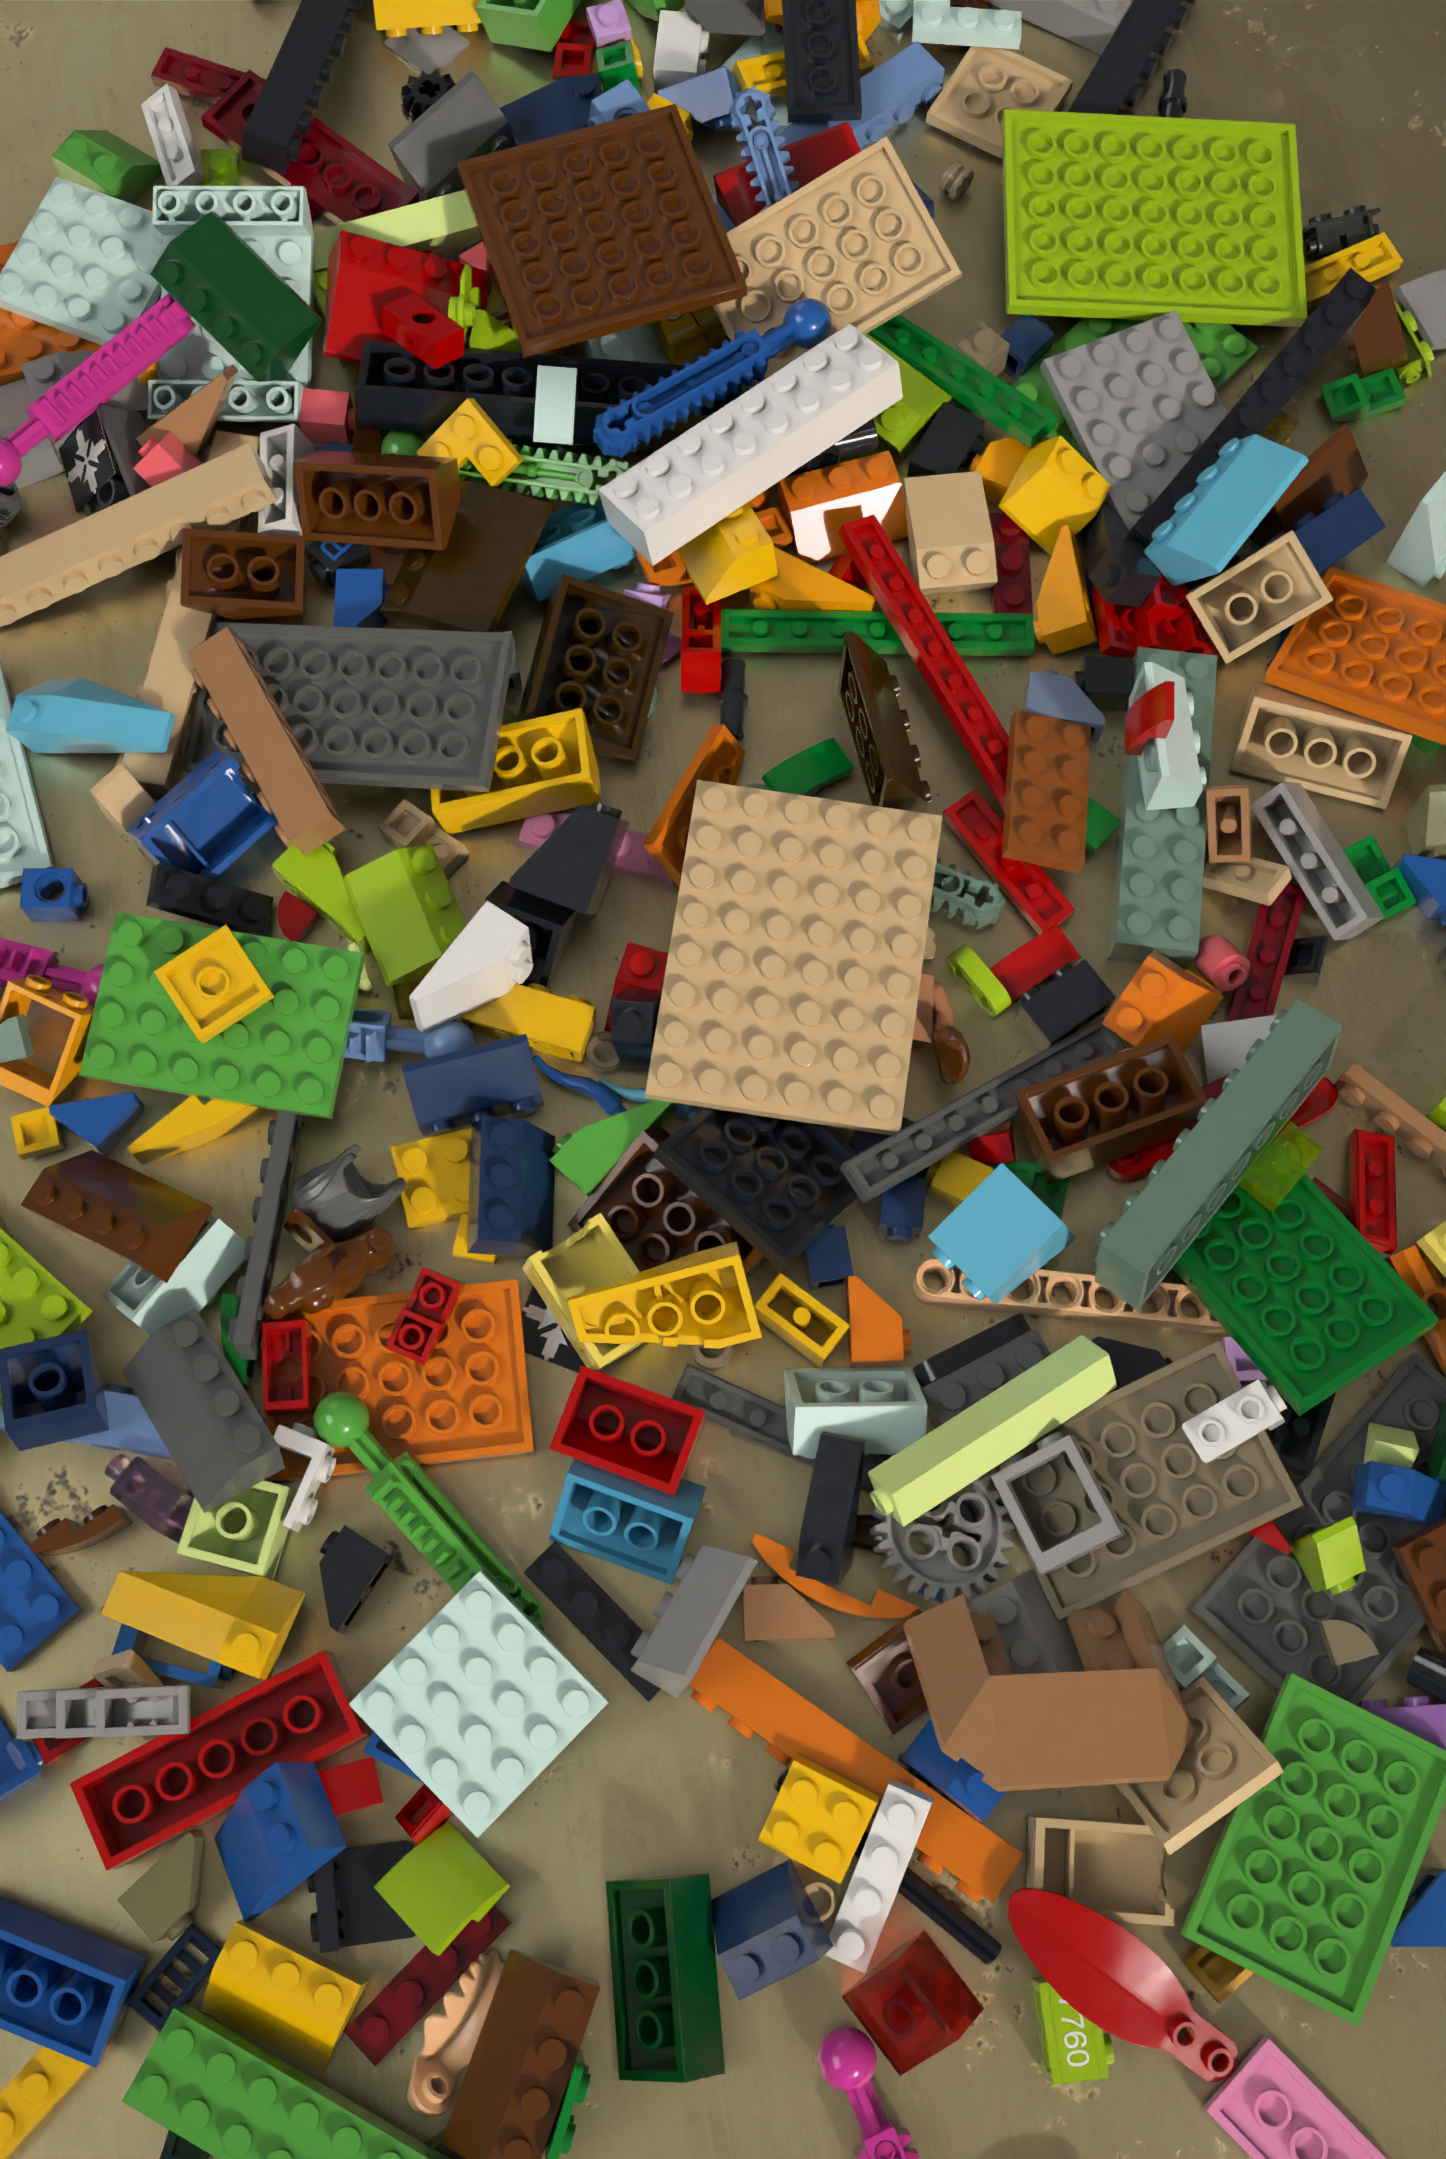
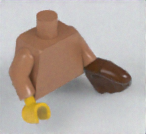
[913,972,970,1084]

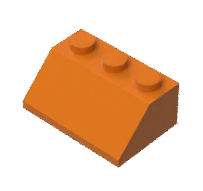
[777,450,908,566]

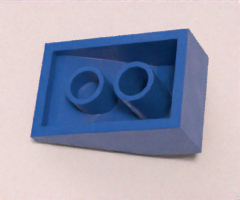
[214,1762,347,1922]

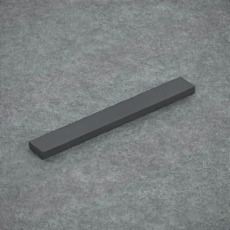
[840,1017,1126,1204]
[671,1363,1003,1542]

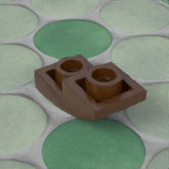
[28,1504,133,1557]

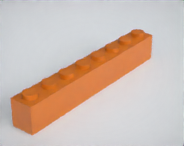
[689,1637,1023,1904]

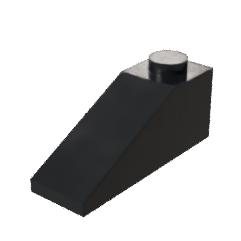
[1081,501,1162,607]
[796,1431,866,1585]

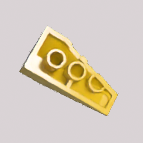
[567,1241,762,1349]
[101,1571,306,1680]

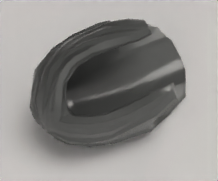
[291,1144,408,1242]

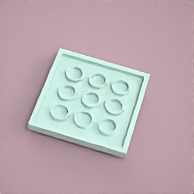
[0,176,163,346]
[349,1569,609,1838]

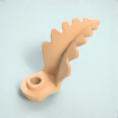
[407,1949,504,2118]

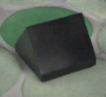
[1284,935,1328,987]

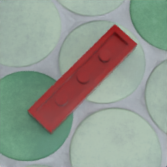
[942,789,1075,935]

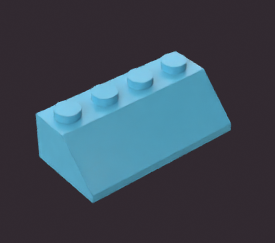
[1144,434,1309,586]

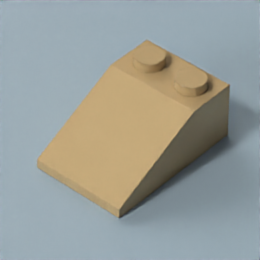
[903,471,998,595]
[1186,530,1334,664]

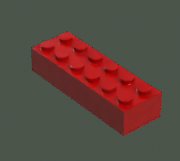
[70,1650,370,1871]

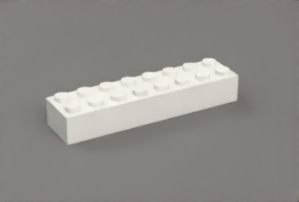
[598,324,903,565]

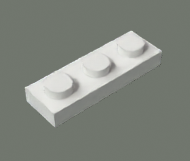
[141,84,205,186]

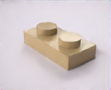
[1203,857,1292,906]

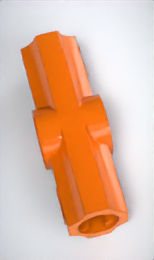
[1384,1243,1446,1375]

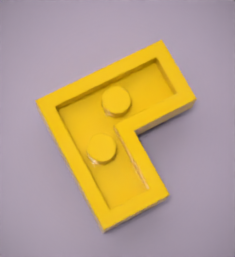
[416,398,524,487]

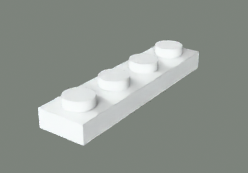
[825,1778,934,1973]

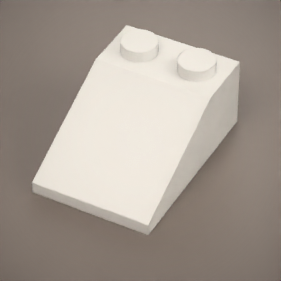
[409,901,533,1034]

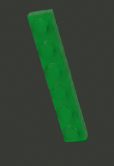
[868,314,1057,448]

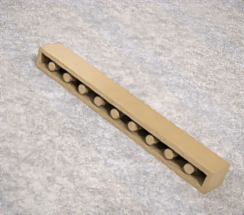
[116,430,260,800]

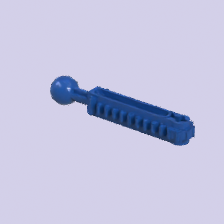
[593,297,832,458]

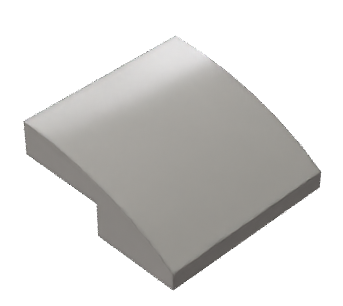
[1395,269,1446,350]

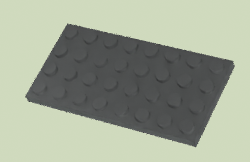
[183,622,516,792]
[1189,1352,1446,1706]

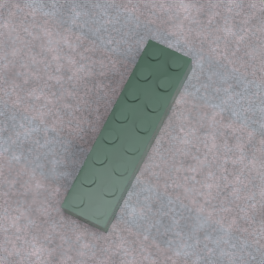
[1107,647,1217,969]
[1094,999,1343,1310]

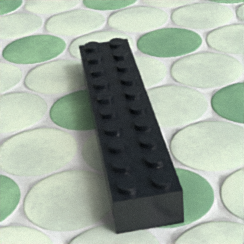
[357,340,749,451]

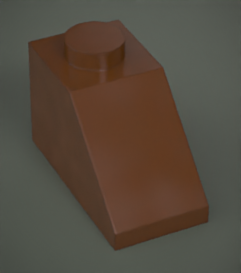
[1348,280,1409,378]

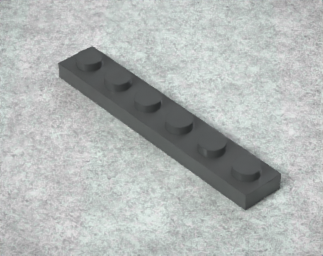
[228,1111,302,1360]

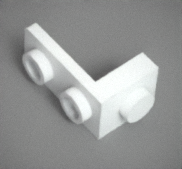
[1182,1379,1287,1463]
[273,1422,336,1532]

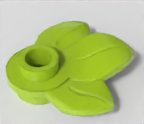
[448,264,481,346]

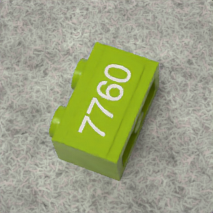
[1032,1977,1114,2085]

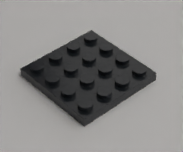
[653,1107,860,1271]

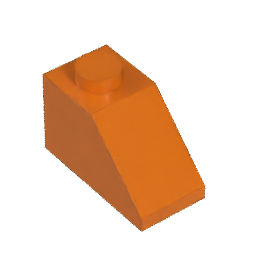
[845,1276,911,1368]

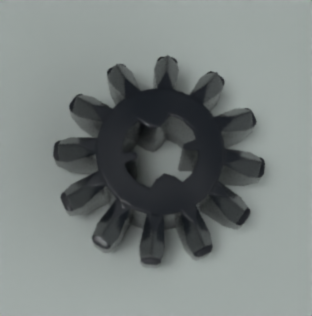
[401,68,456,124]

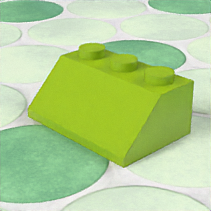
[865,333,952,460]
[343,844,467,986]

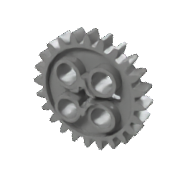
[870,1475,1015,1603]

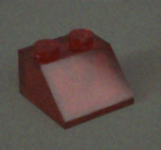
[841,1930,984,2076]

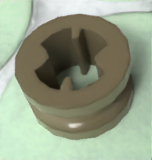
[938,160,974,200]

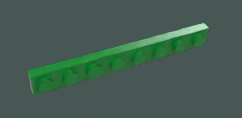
[721,609,1035,657]

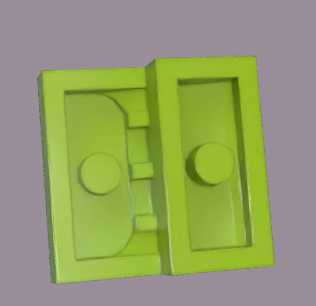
[374,1821,510,1956]

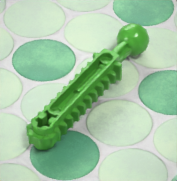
[381,430,634,506]
[313,1391,545,1632]

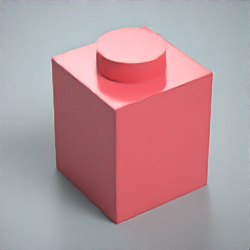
[299,388,355,445]
[133,431,202,487]

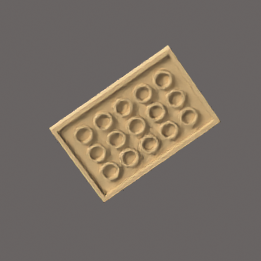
[712,136,962,386]

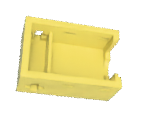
[522,1213,644,1372]

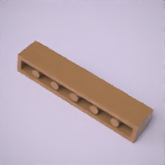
[187,626,346,855]

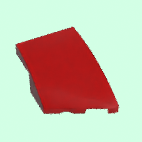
[1091,574,1220,660]

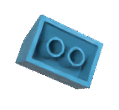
[520,498,637,602]
[548,1459,706,1585]

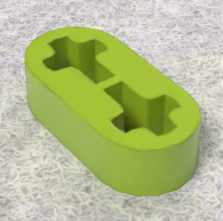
[946,945,1011,1017]

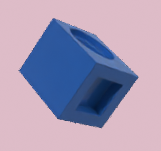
[20,868,88,921]

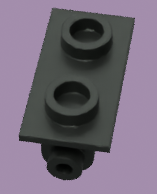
[1302,205,1381,257]

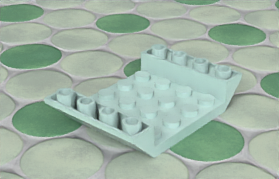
[148,186,315,422]

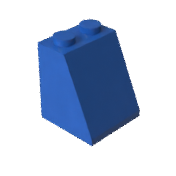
[899,1717,1006,1822]

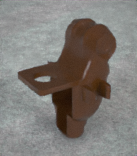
[262,1207,396,1320]

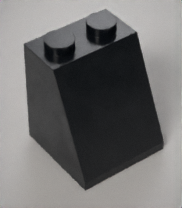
[508,801,630,914]

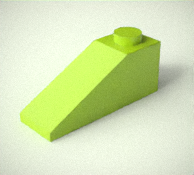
[271,841,371,955]

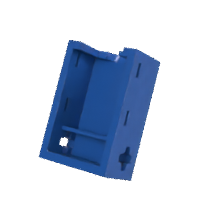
[125,750,278,879]

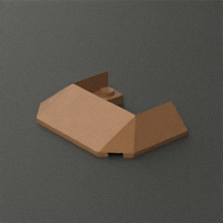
[903,1588,1195,1792]

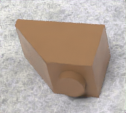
[1206,784,1252,863]
[742,1576,835,1642]

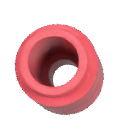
[1195,935,1250,991]

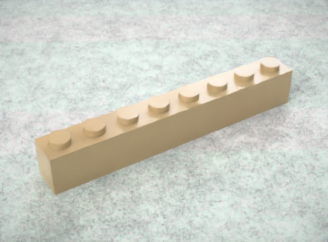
[0,442,278,627]

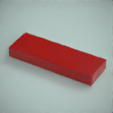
[1349,1128,1397,1255]

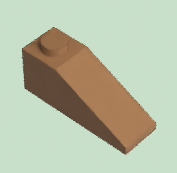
[136,365,238,461]

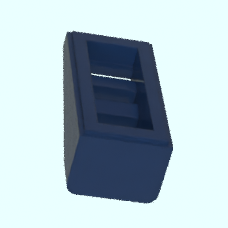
[126,1924,222,2033]

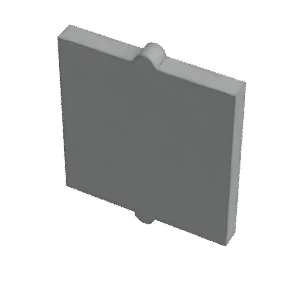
[383,26,470,74]

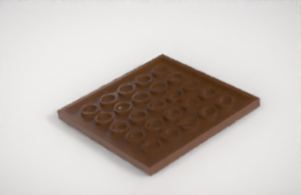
[457,104,747,358]

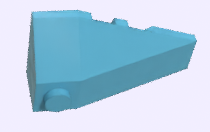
[6,678,176,753]

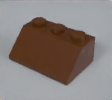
[1249,424,1368,548]

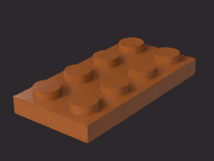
[1002,709,1091,874]

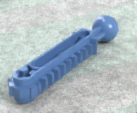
[729,86,800,213]
[344,1008,476,1062]

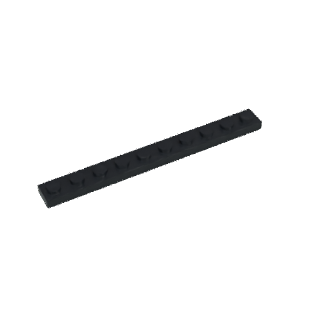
[1129,267,1377,548]

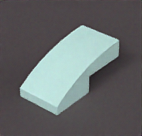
[533,365,577,445]
[1162,1625,1250,1712]

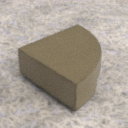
[1318,1619,1379,1667]

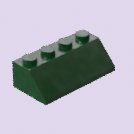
[150,212,323,382]
[606,1873,725,2083]

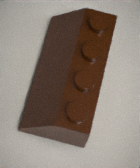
[293,450,461,550]
[1015,1034,1208,1184]
[21,1150,213,1283]
[441,1948,600,2159]

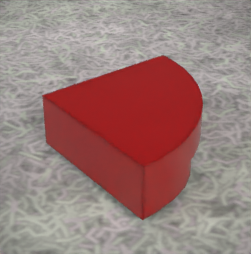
[277,890,320,942]

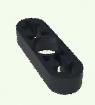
[913,1313,1031,1388]

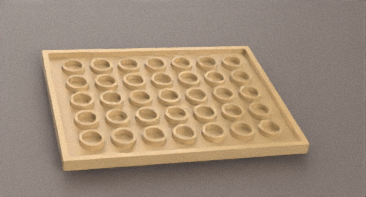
[645,780,942,1135]

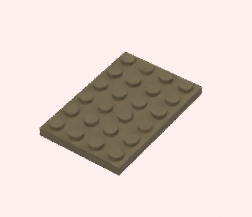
[988,1341,1304,1621]

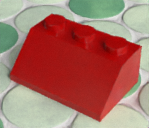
[549,1366,705,1496]

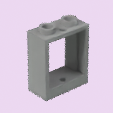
[991,1432,1126,1574]

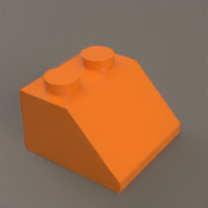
[1101,950,1224,1054]

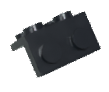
[307,1840,416,1953]

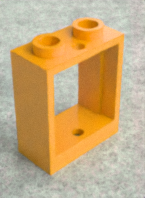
[0,975,94,1107]

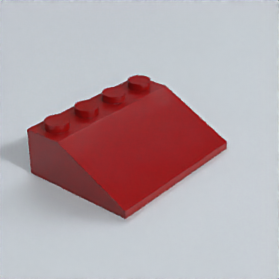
[323,230,488,364]

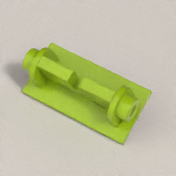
[1394,301,1435,383]

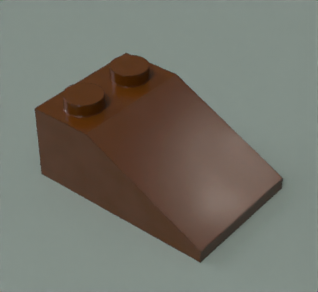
[180,528,305,625]

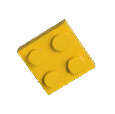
[154,925,275,1044]
[390,1127,473,1230]
[757,1754,880,1884]

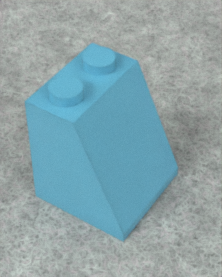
[928,1163,1076,1304]

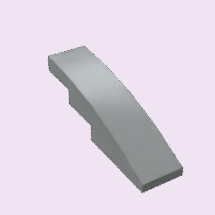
[17,1685,190,1739]

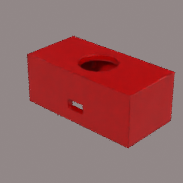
[383,292,464,369]
[261,1319,314,1415]

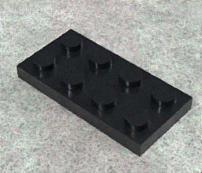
[781,0,862,123]

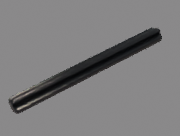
[774,1769,1002,1965]

